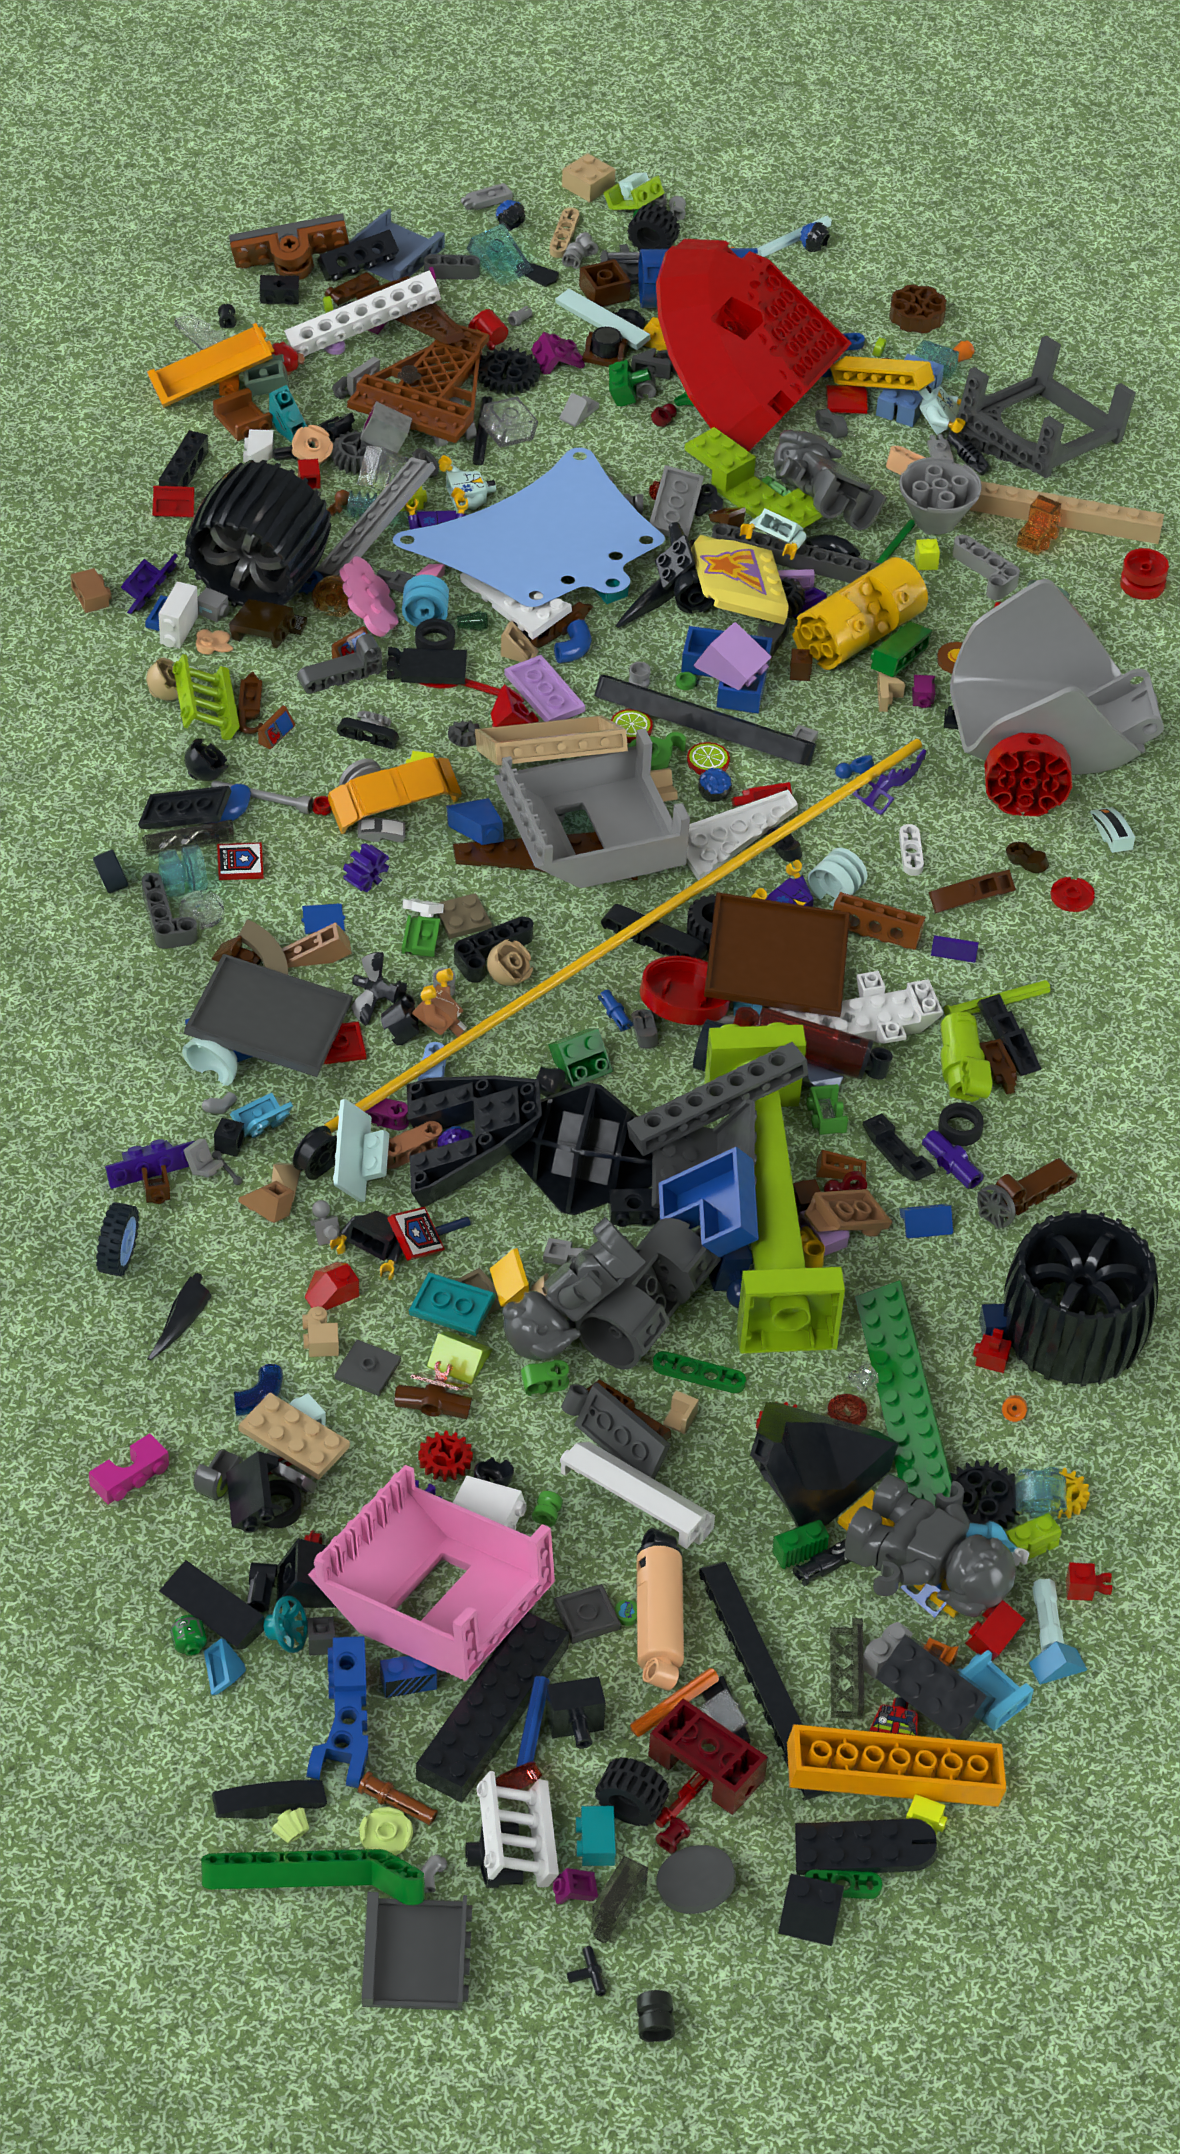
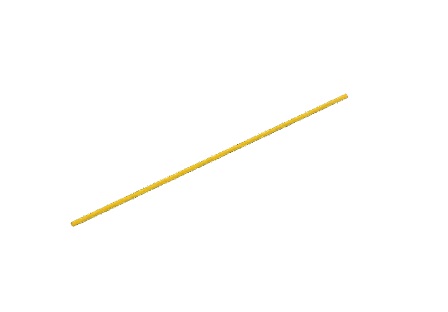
[324,739,922,1134]

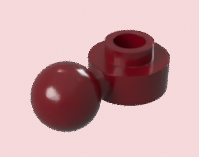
[651,403,677,427]
[823,1171,867,1192]

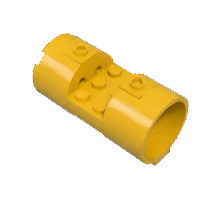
[792,557,928,670]

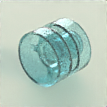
[158,844,208,898]

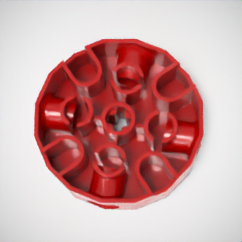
[984,732,1072,816]

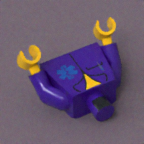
[404,497,468,530]
[751,860,814,907]

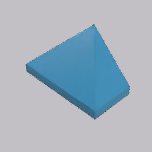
[204,1638,246,1695]

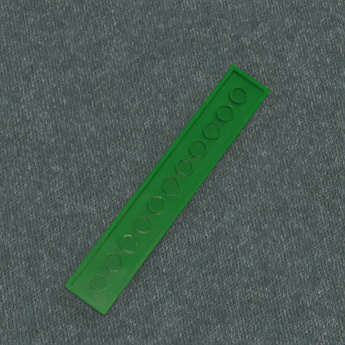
[855,1280,952,1509]

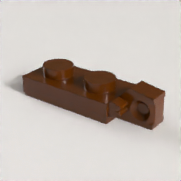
[979,1039,1017,1095]

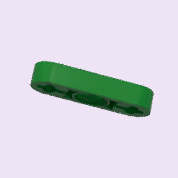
[805,1869,883,1899]

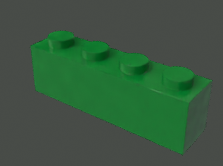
[870,621,932,677]

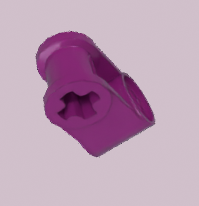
[365,1098,409,1131]

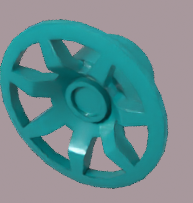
[264,1596,308,1653]

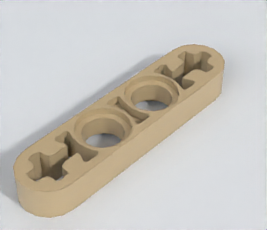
[549,208,579,258]

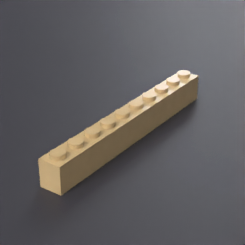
[970,481,1164,544]

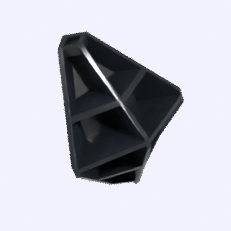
[510,1082,653,1216]
[750,1402,899,1527]

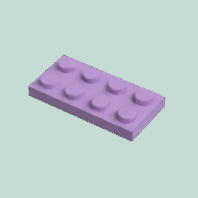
[504,655,585,722]

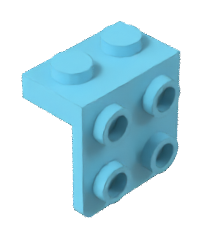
[230,1093,293,1138]

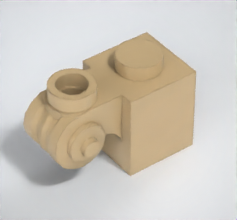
[302,1307,339,1357]

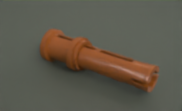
[358,1771,438,1826]

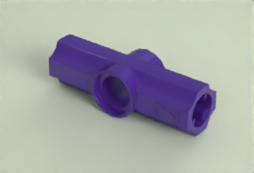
[922,1130,984,1189]

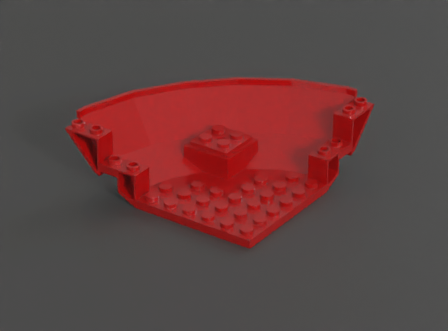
[656,239,852,452]

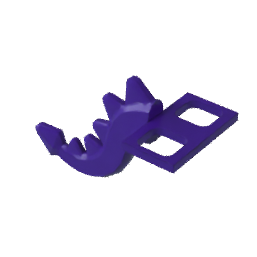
[853,749,926,815]

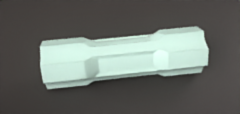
[1032,1578,1064,1652]

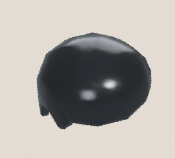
[473,1457,514,1487]

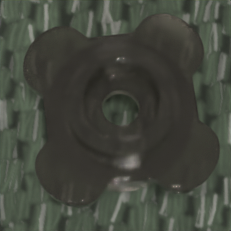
[397,365,422,384]

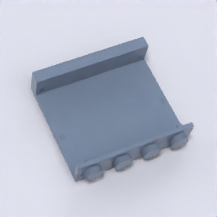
[349,209,445,281]

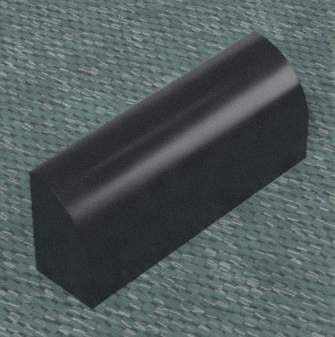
[159,1560,265,1650]

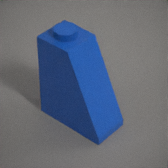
[446,798,504,845]

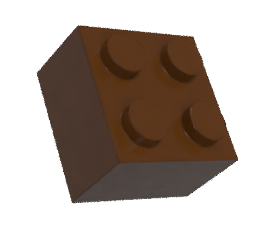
[579,259,631,307]

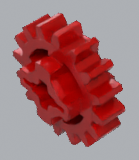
[418,1430,473,1482]

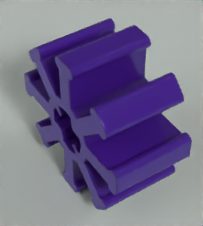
[343,843,389,893]

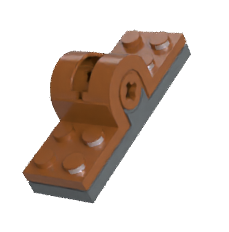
[229,213,350,280]

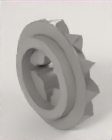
[357,710,391,727]

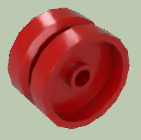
[1120,548,1169,600]

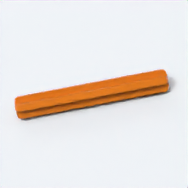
[630,1668,719,1737]

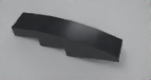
[977,994,1042,1076]
[212,1780,327,1819]

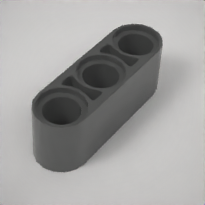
[424,254,480,280]

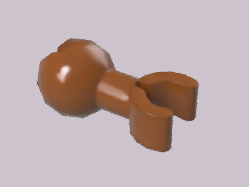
[327,490,351,516]

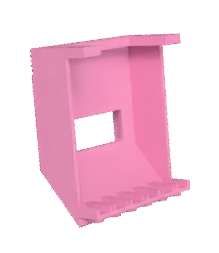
[308,1465,555,1681]

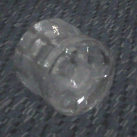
[848,1363,879,1394]

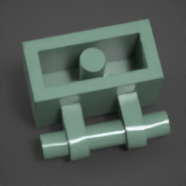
[243,354,289,396]

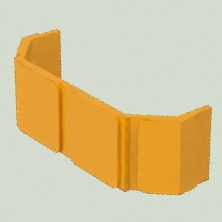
[328,757,462,834]

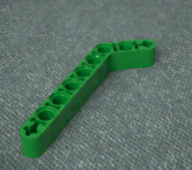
[201,1849,424,1905]

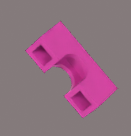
[89,1433,169,1504]

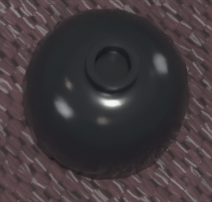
[184,738,229,781]

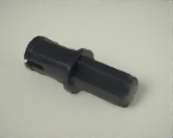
[273,443,313,460]

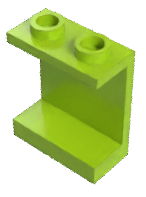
[603,176,665,210]

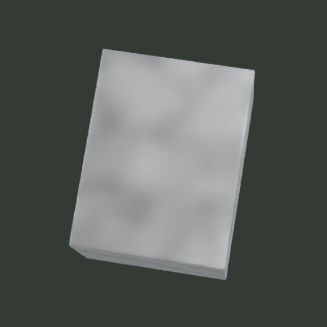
[360,401,412,456]

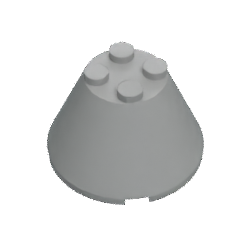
[899,457,981,535]

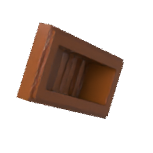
[816,1150,866,1179]

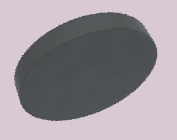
[656,1845,736,1914]

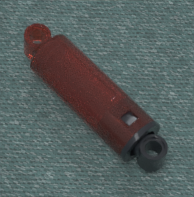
[733,1007,893,1080]

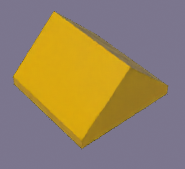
[490,1248,529,1307]

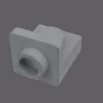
[183,1138,224,1177]

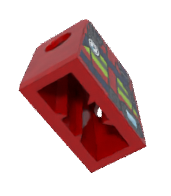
[869,1697,917,1736]

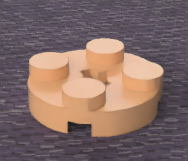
[292,425,333,465]

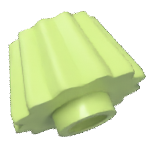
[271,1808,309,1843]

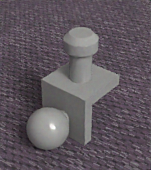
[310,1200,341,1246]

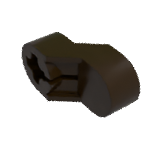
[1005,842,1049,873]

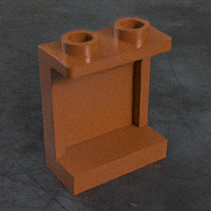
[213,388,272,441]

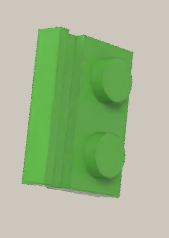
[402,915,440,957]

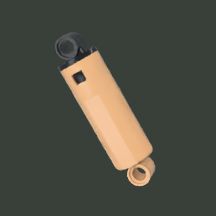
[636,1528,684,1691]

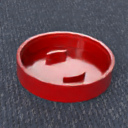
[639,956,730,1025]

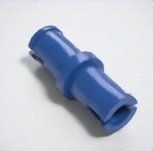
[598,990,633,1032]

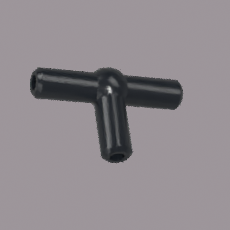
[566,1946,606,1996]

